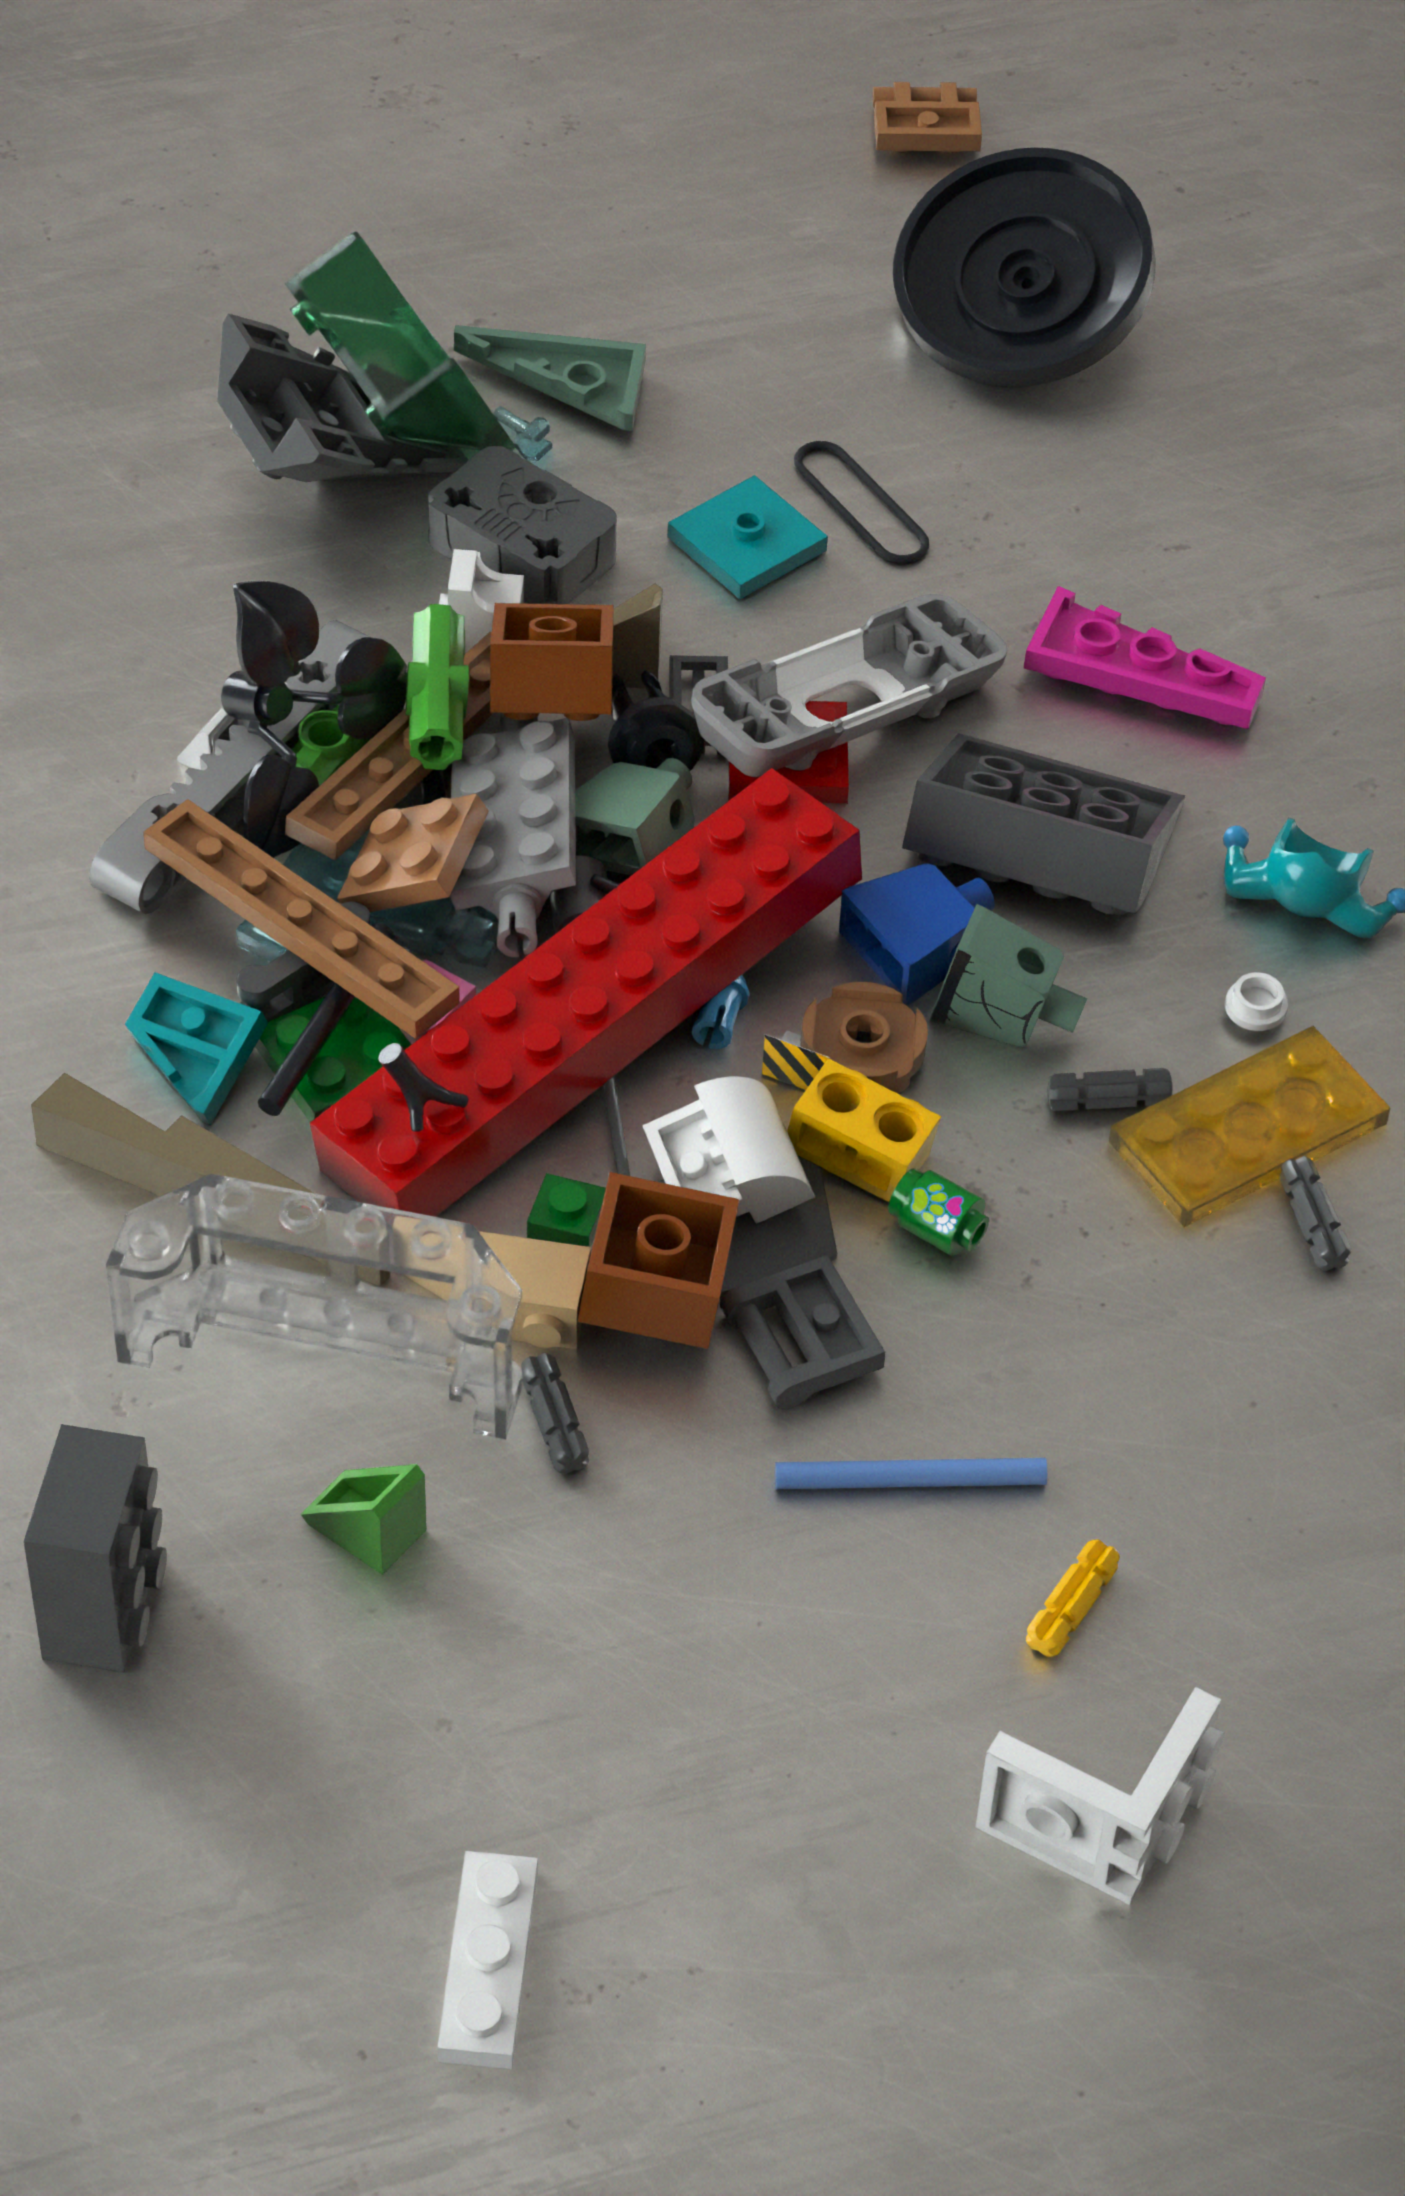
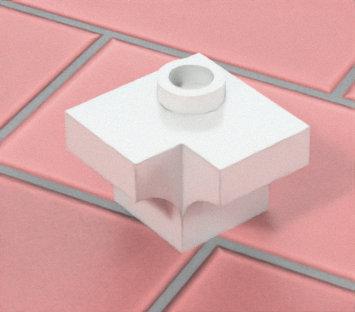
[439,549,524,654]

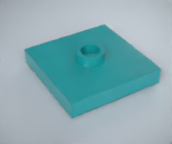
[667,475,828,599]

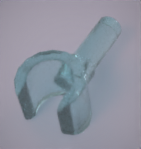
[493,406,553,462]

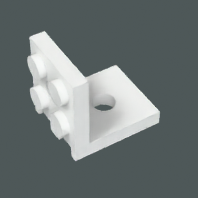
[975,1687,1225,1905]

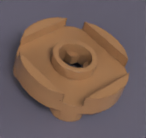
[800,982,928,1094]

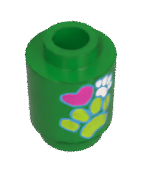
[888,1168,989,1256]

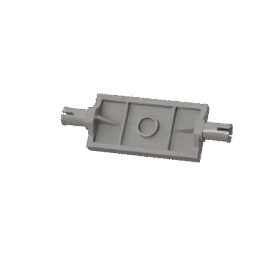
[450,713,576,957]

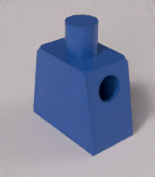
[839,863,995,1006]

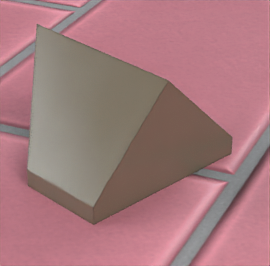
[613,583,663,688]

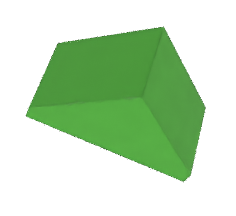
[300,1464,427,1575]

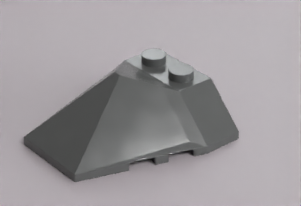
[217,313,468,483]

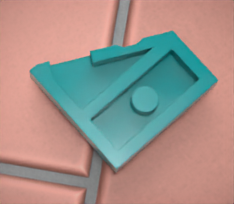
[125,972,268,1125]

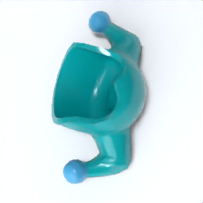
[1223,817,1405,938]

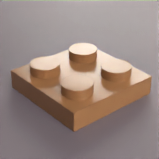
[337,793,489,913]

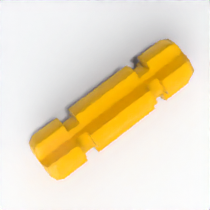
[1026,1539,1120,1657]

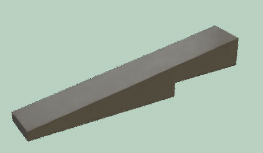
[31,1073,390,1287]

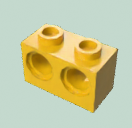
[787,1058,941,1202]

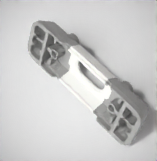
[691,594,1007,777]

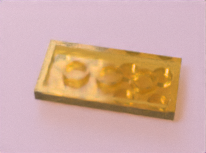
[1108,1026,1391,1227]

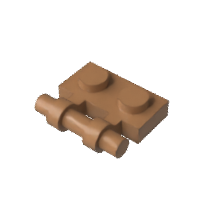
[872,82,982,153]

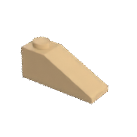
[393,1219,591,1350]

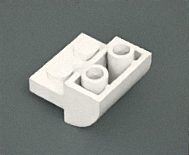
[642,1076,815,1224]

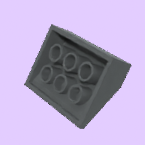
[902,733,1185,915]

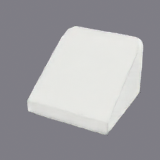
[177,707,244,770]

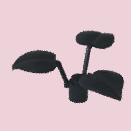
[221,581,407,858]

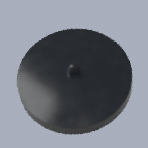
[893,147,1156,387]

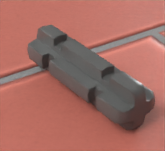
[1047,1068,1173,1112]
[1279,1156,1352,1271]
[521,1353,589,1474]

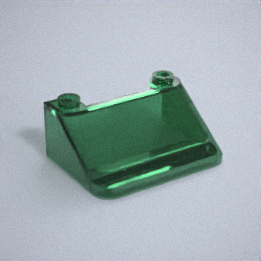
[284,232,517,451]

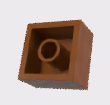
[490,603,614,721]
[577,1172,739,1349]

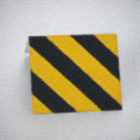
[762,1030,830,1090]

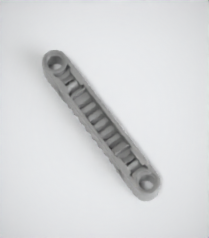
[89,620,370,914]

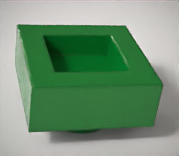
[527,1173,606,1247]

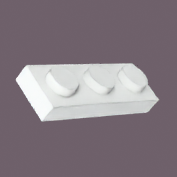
[437,1851,538,2069]

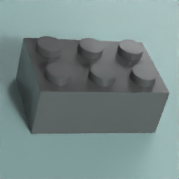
[23,1424,167,1673]

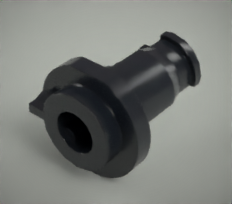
[608,670,704,771]

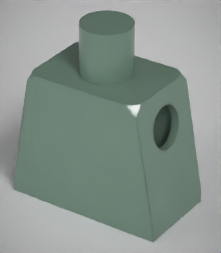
[575,758,695,876]

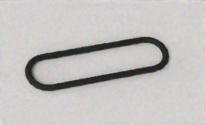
[794,441,929,564]

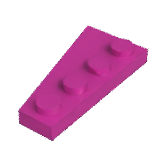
[1023,586,1266,729]

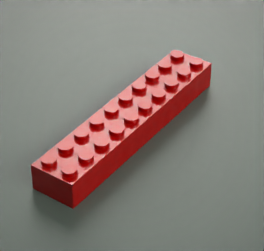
[310,768,862,1231]

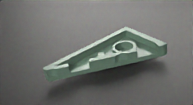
[454,325,646,431]

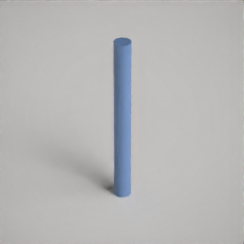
[775,1458,1048,1490]

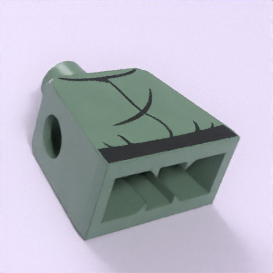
[929,904,1088,1047]

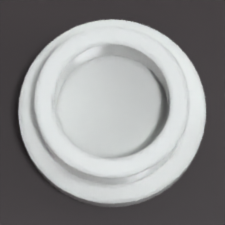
[1225,972,1288,1031]

